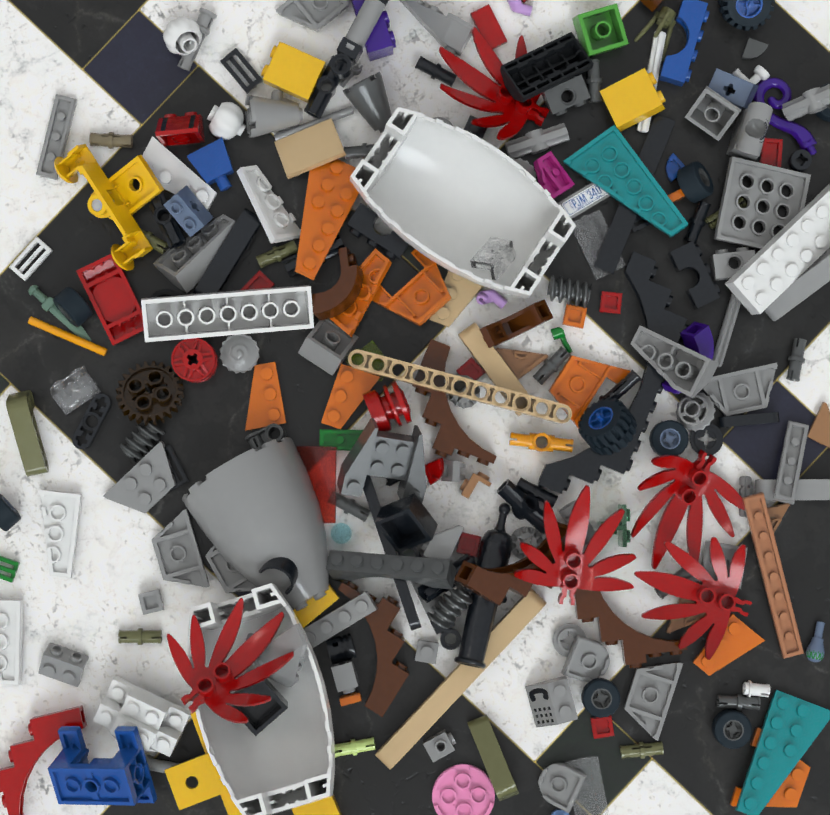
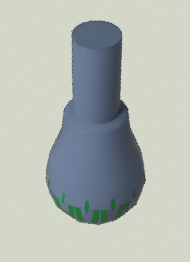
[806,621,825,662]

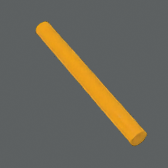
[28,316,108,356]

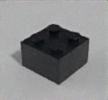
[375,493,438,554]
[227,678,288,736]

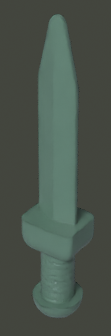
[28,285,91,341]

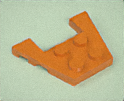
[372,249,452,326]
[548,356,631,429]
[730,727,811,807]

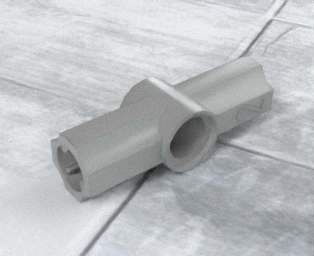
[782,84,830,121]
[505,123,570,159]

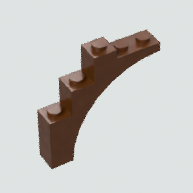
[412,339,497,466]
[454,522,567,606]
[574,566,688,668]
[338,581,409,717]

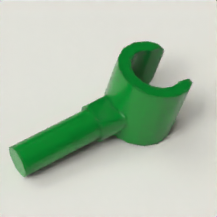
[551,327,573,353]

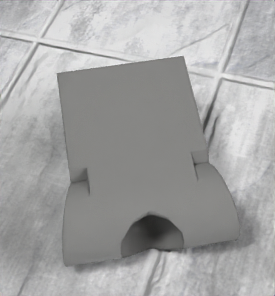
[726,102,773,162]

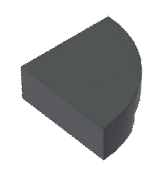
[741,38,769,60]

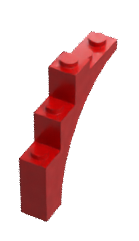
[0,705,87,815]

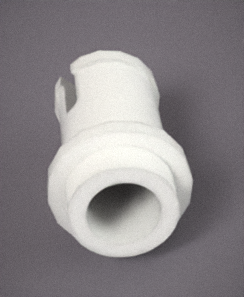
[742,680,770,698]

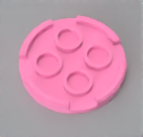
[432,764,495,815]

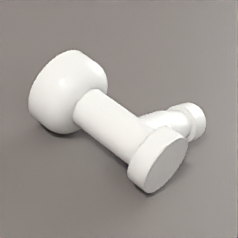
[732,65,770,85]

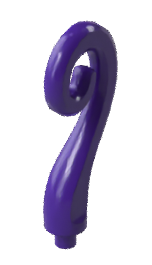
[753,78,817,156]

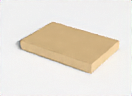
[274,118,346,179]

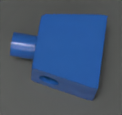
[187,138,234,192]

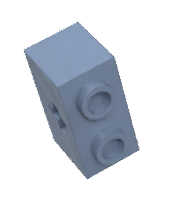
[708,68,759,109]
[163,185,214,237]

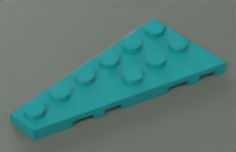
[563,125,688,237]
[735,690,830,815]

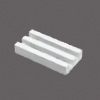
[9,236,53,281]

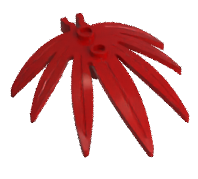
[439,27,549,140]
[631,449,745,569]
[514,485,636,606]
[634,537,752,660]
[167,598,294,724]

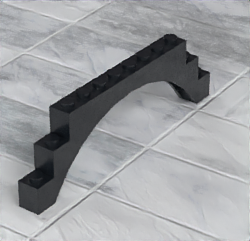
[537,251,689,494]

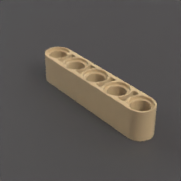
[458,322,529,417]

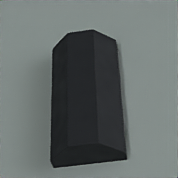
[500,32,594,102]

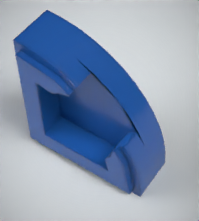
[665,153,685,183]

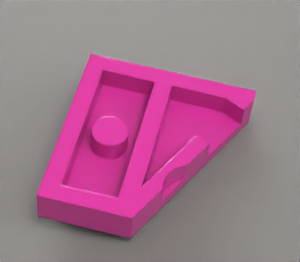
[533,151,575,199]

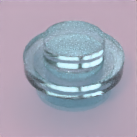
[331,523,352,544]

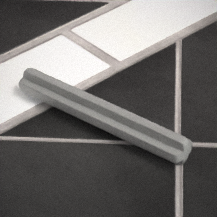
[713,293,741,367]

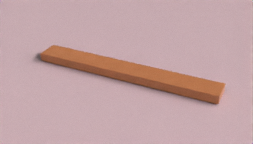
[742,492,804,659]

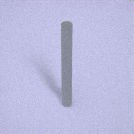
[274,106,354,141]

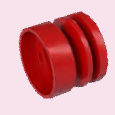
[171,338,219,383]
[362,381,412,432]

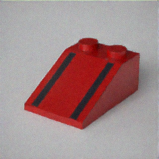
[155,112,205,147]

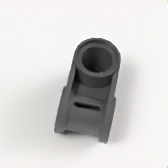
[244,424,287,450]

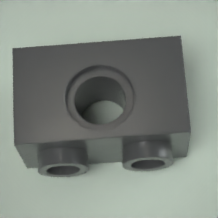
[541,74,591,116]

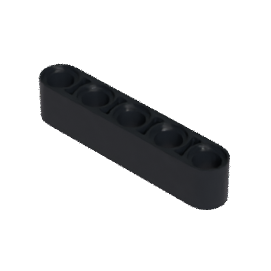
[193,208,261,294]

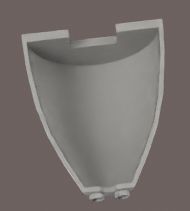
[182,437,329,611]

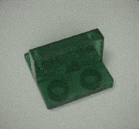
[597,504,631,547]

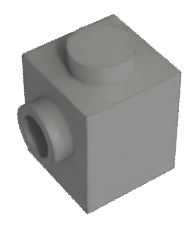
[423,729,456,762]

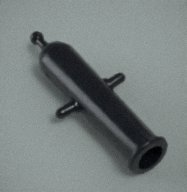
[454,503,512,669]

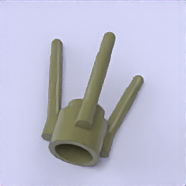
[634,6,677,62]

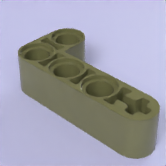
[6,390,49,477]
[467,714,519,801]

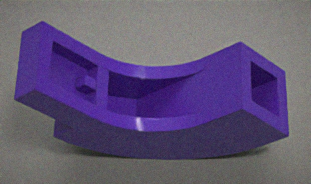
[662,321,714,394]

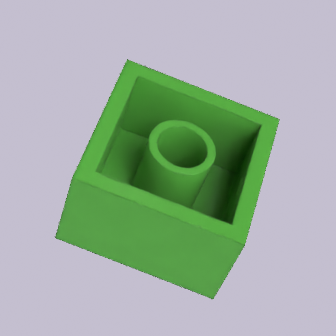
[572,3,629,57]

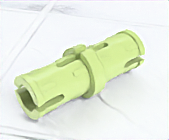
[335,737,376,758]

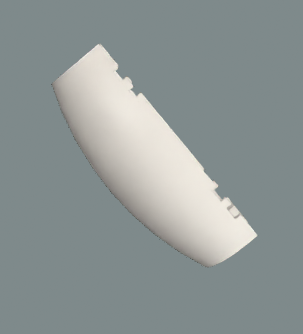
[350,107,576,299]
[188,583,335,815]

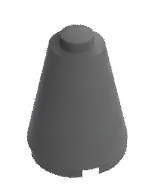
[343,72,392,133]

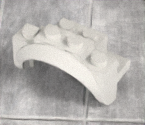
[93,676,191,757]

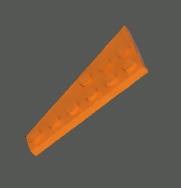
[295,159,359,280]

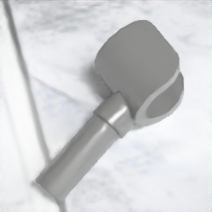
[339,62,363,88]
[271,90,300,106]

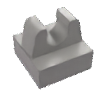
[441,460,466,482]

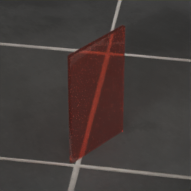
[296,446,337,523]

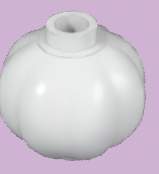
[163,17,202,56]
[207,102,246,140]

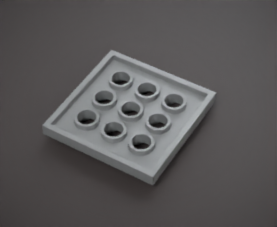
[714,156,811,249]

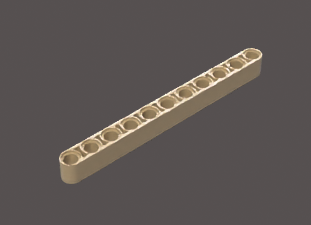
[348,349,572,424]
[375,588,547,770]

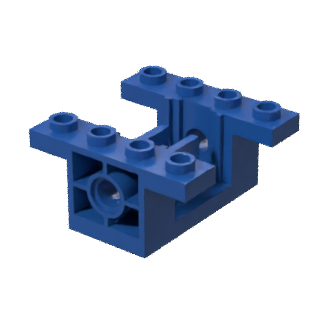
[48,726,157,806]

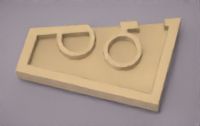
[430,270,483,327]

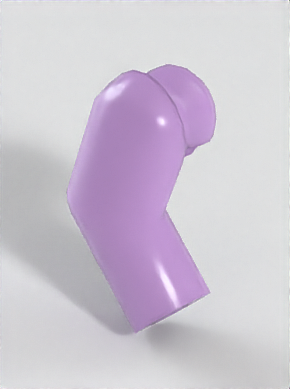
[507,0,533,16]
[476,289,508,309]

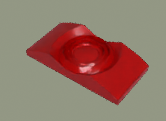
[76,254,144,346]

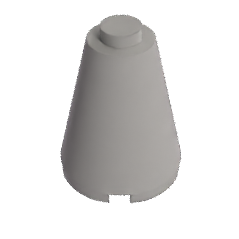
[245,95,303,138]

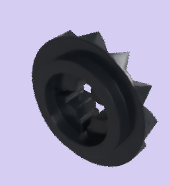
[689,423,723,456]

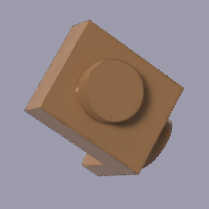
[459,471,492,499]

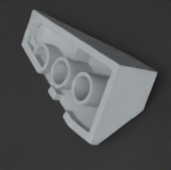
[399,0,473,56]
[153,214,236,293]
[630,325,719,398]
[254,623,307,687]

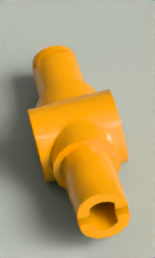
[509,432,573,453]

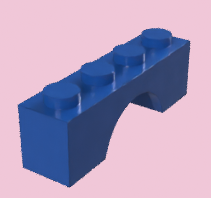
[658,0,710,87]

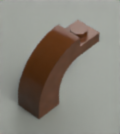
[312,247,363,320]
[480,299,553,348]

